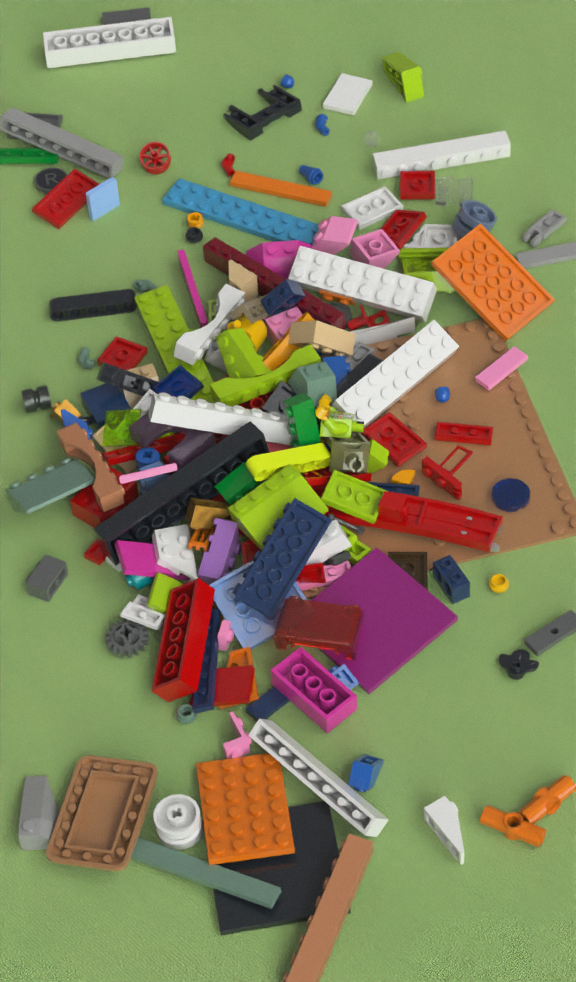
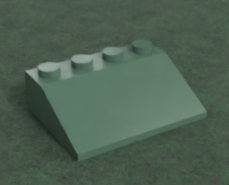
[5,457,95,514]

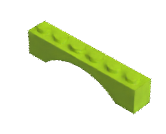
[210,344,321,407]

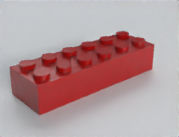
[151,578,215,702]

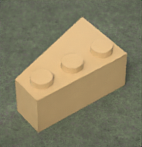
[288,320,356,356]

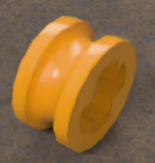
[187,212,203,228]

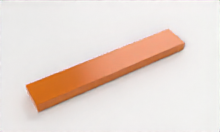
[230,171,332,207]

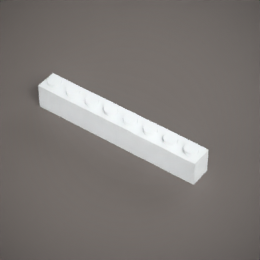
[373,131,511,180]
[148,393,292,445]
[248,718,389,837]

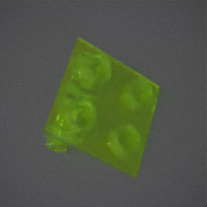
[102,409,141,447]

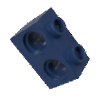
[260,279,305,316]
[433,555,470,604]

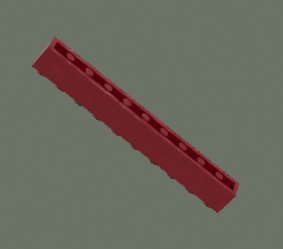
[203,237,345,330]

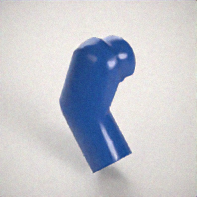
[315,114,330,136]

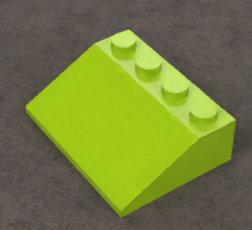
[401,258,456,293]
[228,464,329,550]

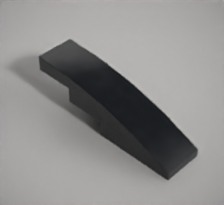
[96,362,164,396]

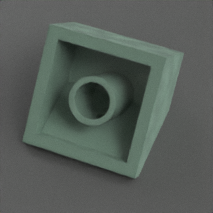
[288,361,337,409]

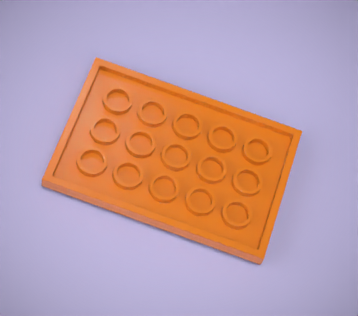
[431,223,555,342]
[196,753,295,865]

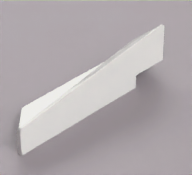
[350,317,415,348]

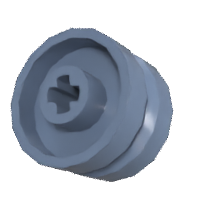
[452,200,497,238]

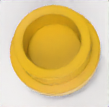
[489,574,509,593]

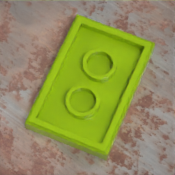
[321,469,388,524]

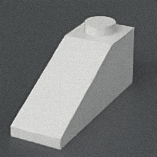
[424,796,464,865]

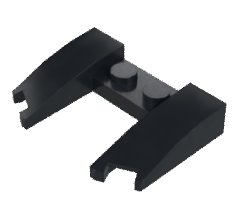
[223,85,302,141]

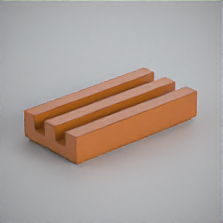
[188,525,215,552]

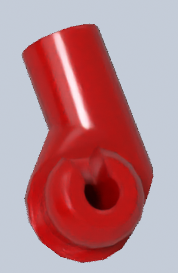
[221,153,235,177]

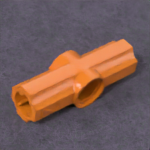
[518,775,576,824]
[480,805,547,848]

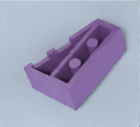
[198,518,242,585]

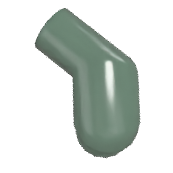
[133,279,158,292]
[78,347,94,369]

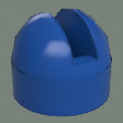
[281,74,294,89]
[435,387,450,403]

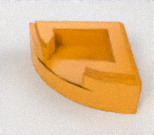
[391,469,416,485]

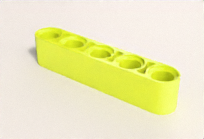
[246,443,331,481]

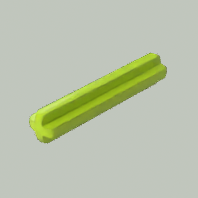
[398,247,449,259]

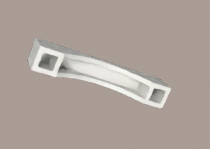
[174,284,246,365]

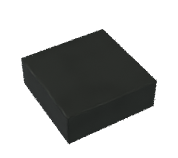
[325,550,351,566]

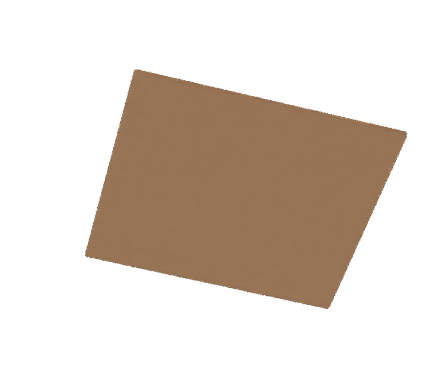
[214,319,576,600]

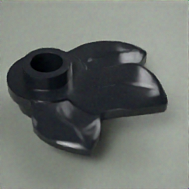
[499,649,539,680]

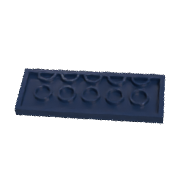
[232,498,332,620]

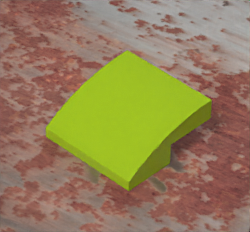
[147,573,183,614]

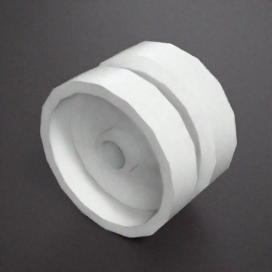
[153,794,203,850]

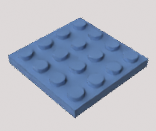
[209,561,315,650]

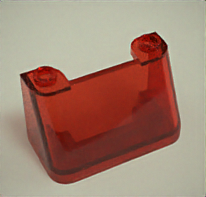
[273,596,364,660]

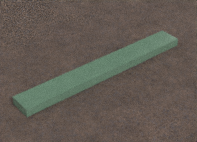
[131,837,281,909]

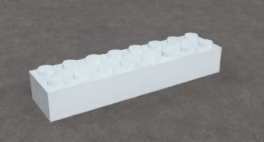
[43,17,176,68]
[288,246,437,322]
[331,320,459,428]

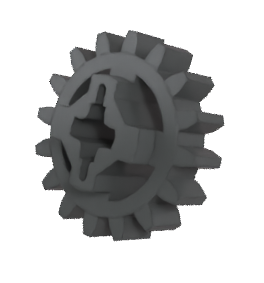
[105,618,149,658]

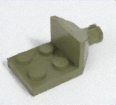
[322,432,370,473]

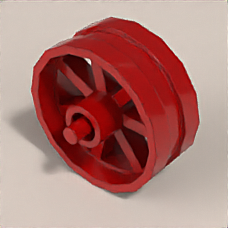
[139,142,171,175]

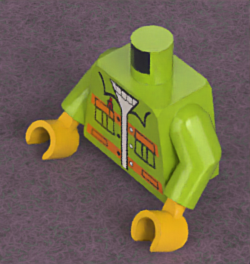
[315,394,364,438]

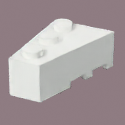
[306,520,352,565]

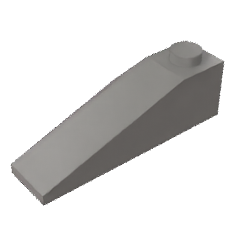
[18,776,59,850]

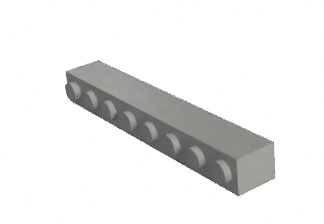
[0,107,123,178]

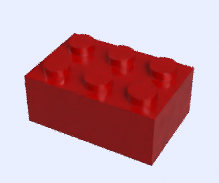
[70,466,139,528]

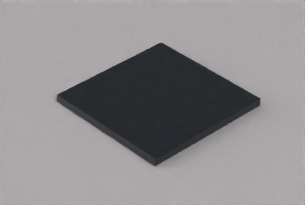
[202,801,351,935]

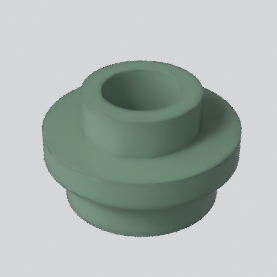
[176,704,197,724]

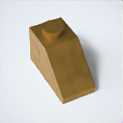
[185,498,230,530]

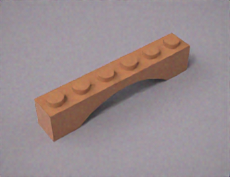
[56,423,125,512]

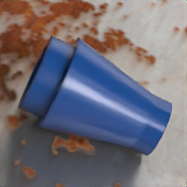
[299,165,323,184]

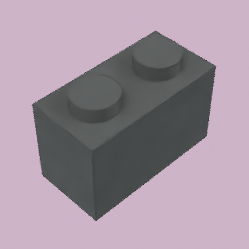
[26,555,68,602]

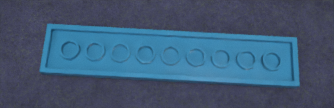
[162,178,319,245]

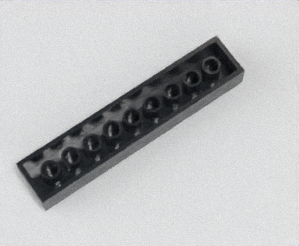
[93,421,270,566]

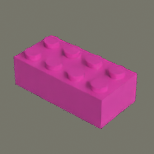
[270,647,357,733]

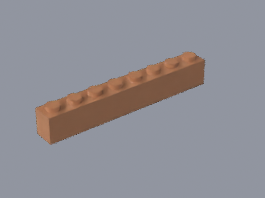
[282,834,374,982]

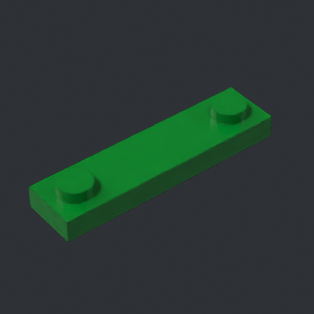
[0,148,59,164]

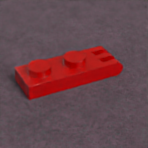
[422,456,462,499]

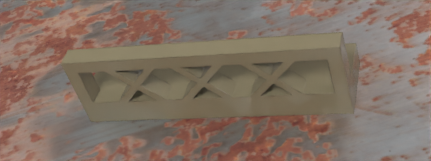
[230,295,271,324]

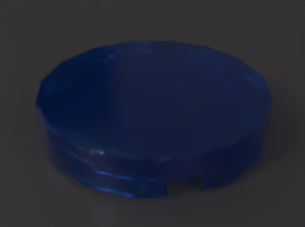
[492,478,530,512]

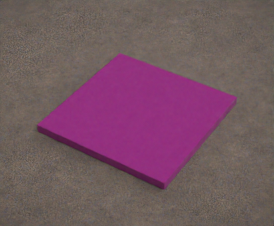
[293,547,458,694]

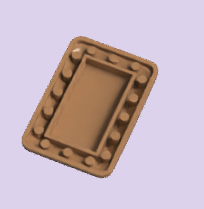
[46,755,158,871]

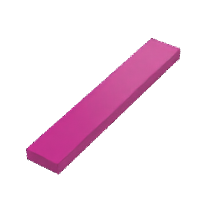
[177,249,208,328]

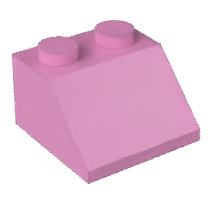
[312,216,358,255]
[350,229,400,269]

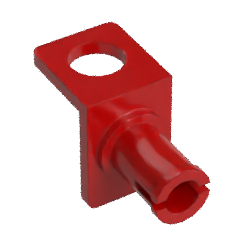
[347,305,390,331]

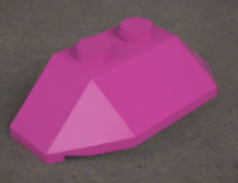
[246,240,313,279]

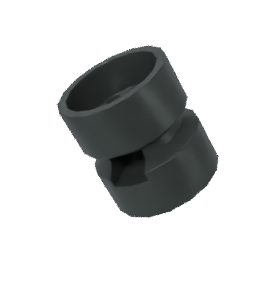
[21,385,52,414]

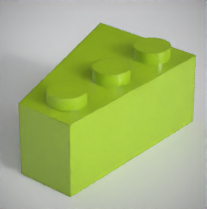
[382,51,424,103]
[215,328,272,379]

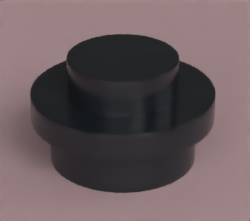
[186,227,203,243]

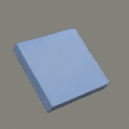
[86,177,120,221]

